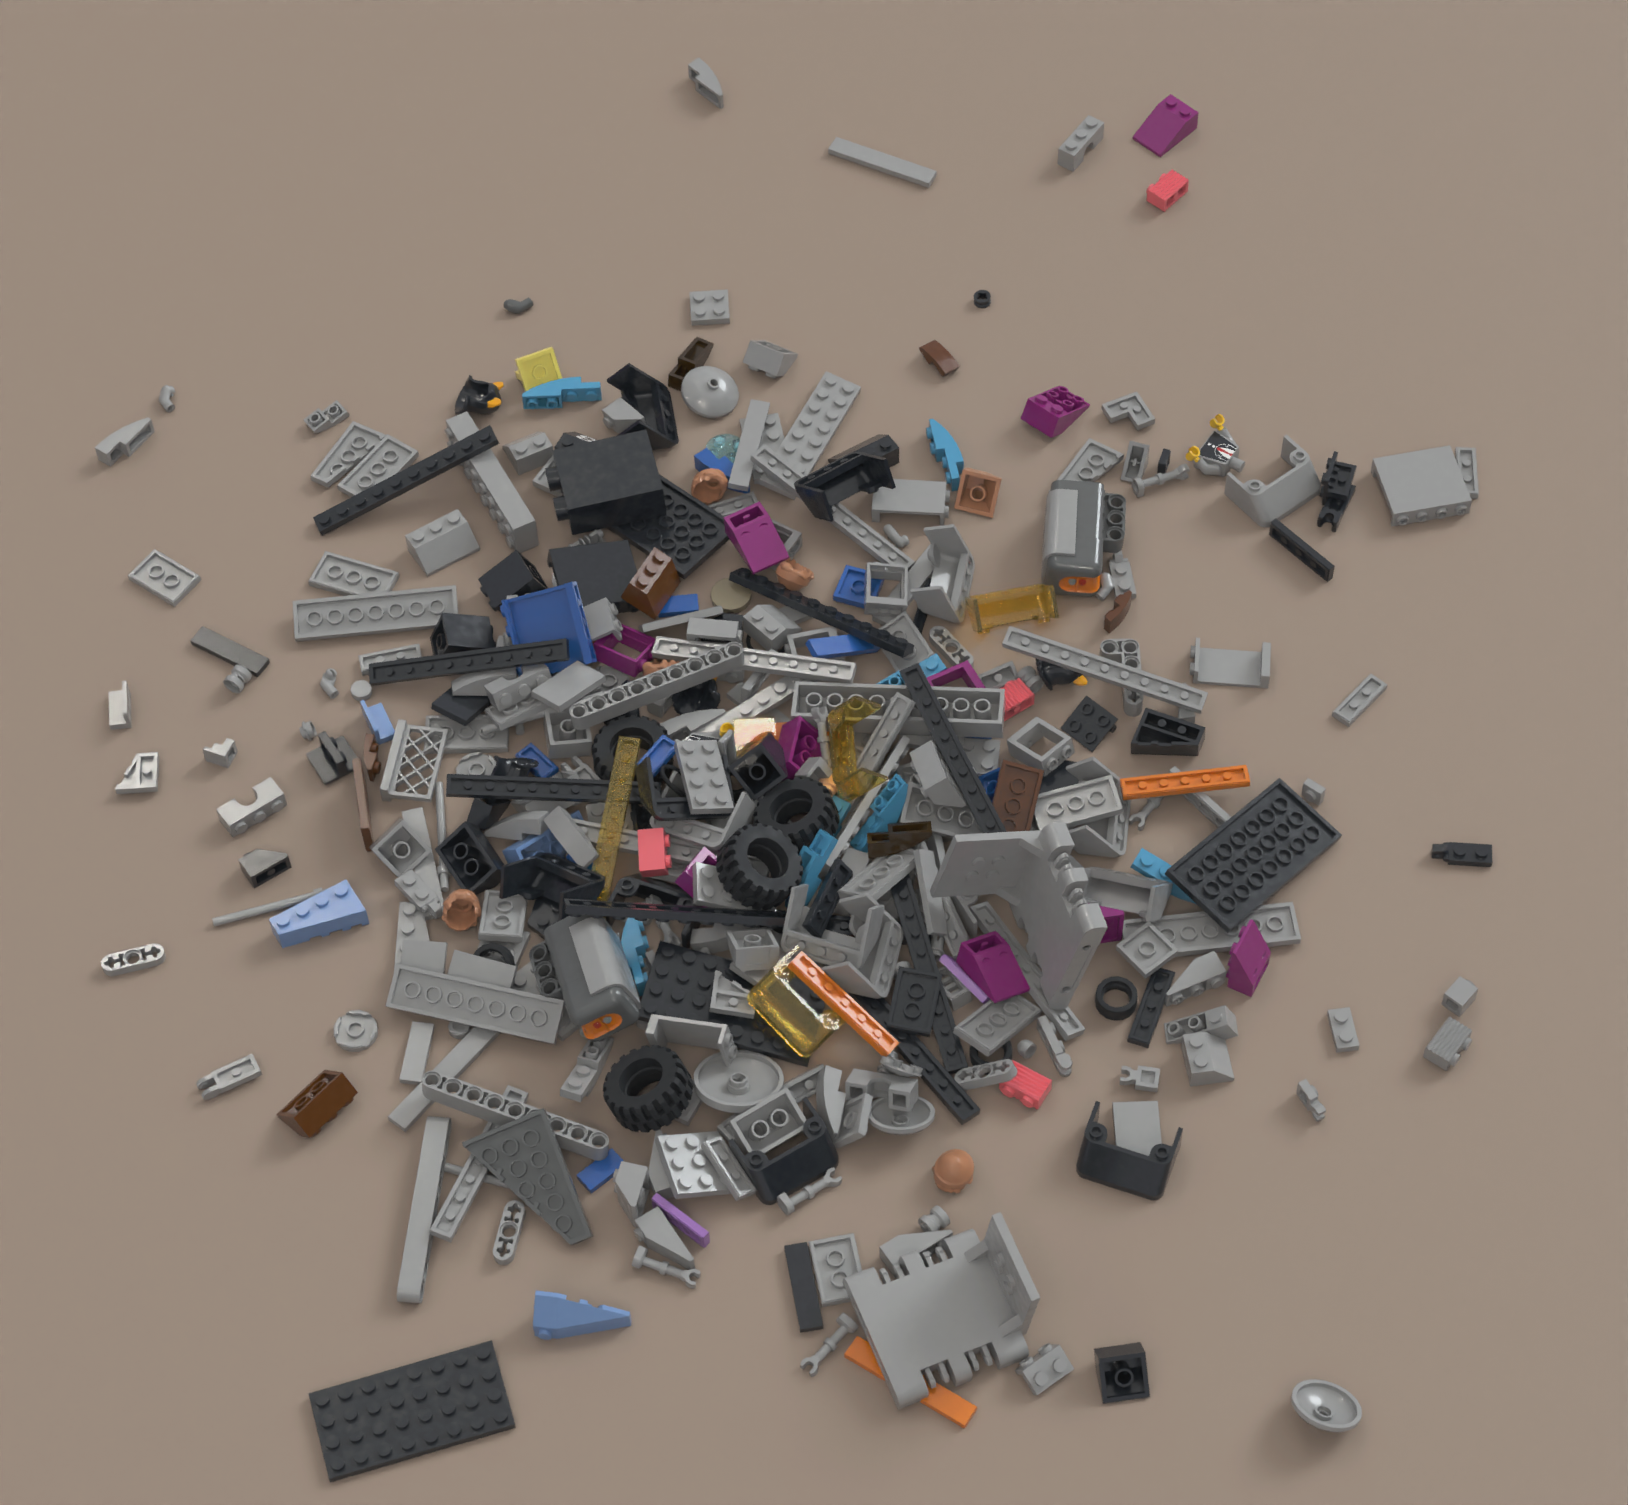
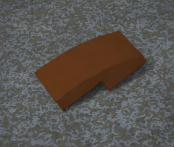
[919,340,960,377]
[1104,590,1132,634]
[363,733,381,782]

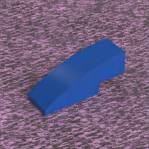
[694,448,750,494]

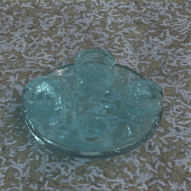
[706,434,740,464]

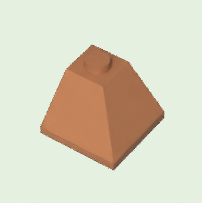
[954,468,1002,518]

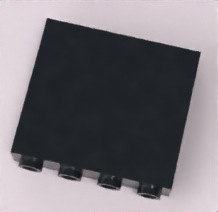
[547,540,640,613]

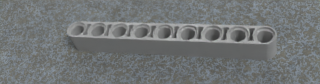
[569,642,745,730]
[422,1071,609,1161]
[397,1116,451,1303]

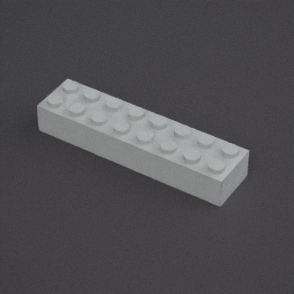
[445,411,539,553]

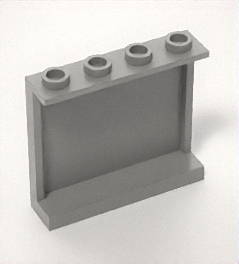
[1371,445,1472,526]

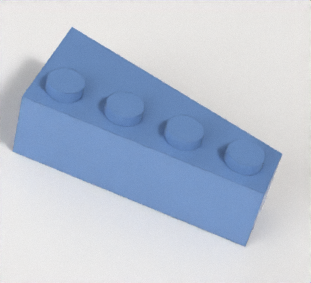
[269,879,369,948]

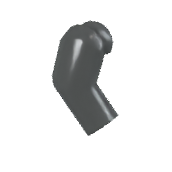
[504,297,533,314]

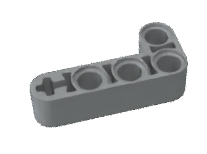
[1099,639,1143,717]

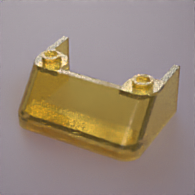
[965,583,1059,634]
[828,695,888,802]
[747,945,846,1057]

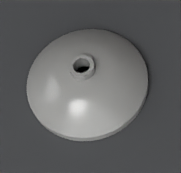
[681,366,739,418]
[868,1096,935,1136]
[1291,1379,1362,1432]

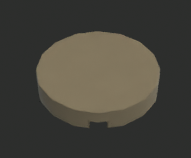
[711,578,751,613]

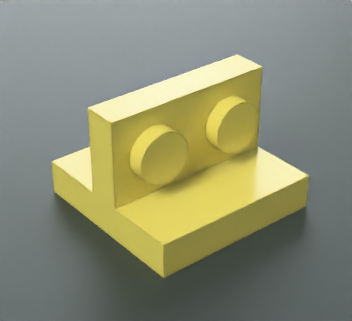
[515,347,562,392]

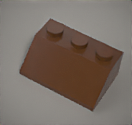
[620,547,681,620]
[276,1070,358,1138]

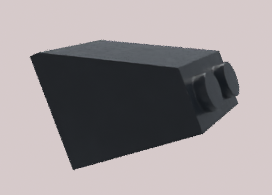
[478,550,548,612]
[430,613,496,655]
[728,732,788,801]

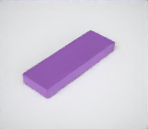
[939,954,990,1004]
[652,1193,710,1248]

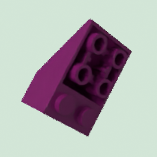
[1020,386,1090,438]
[724,501,789,575]
[1226,919,1271,997]
[956,931,1030,1003]

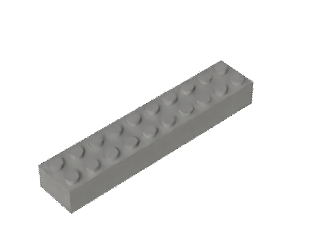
[791,681,1006,738]

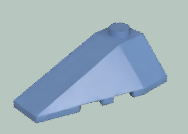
[502,810,583,864]
[533,1290,632,1340]

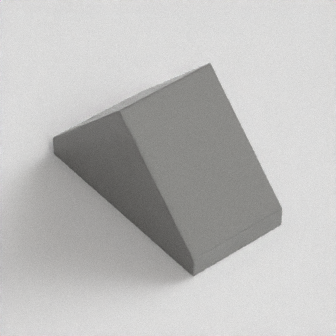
[1121,440,1150,482]

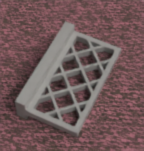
[380,719,449,802]

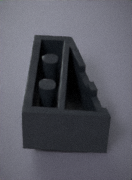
[1131,708,1206,756]

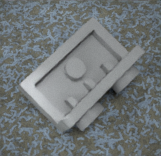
[1015,1343,1074,1395]

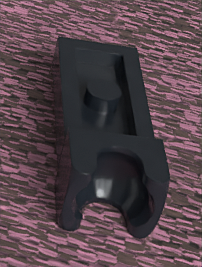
[1317,485,1356,532]

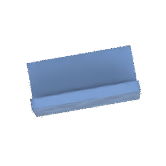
[360,700,395,745]

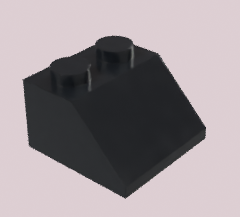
[1094,1342,1150,1404]

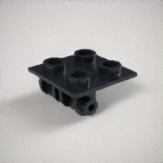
[1061,695,1118,752]

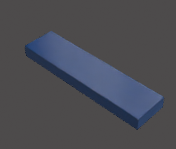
[805,634,880,659]

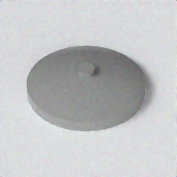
[694,1050,784,1113]

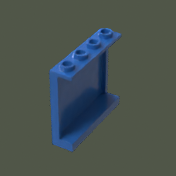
[500,581,597,677]

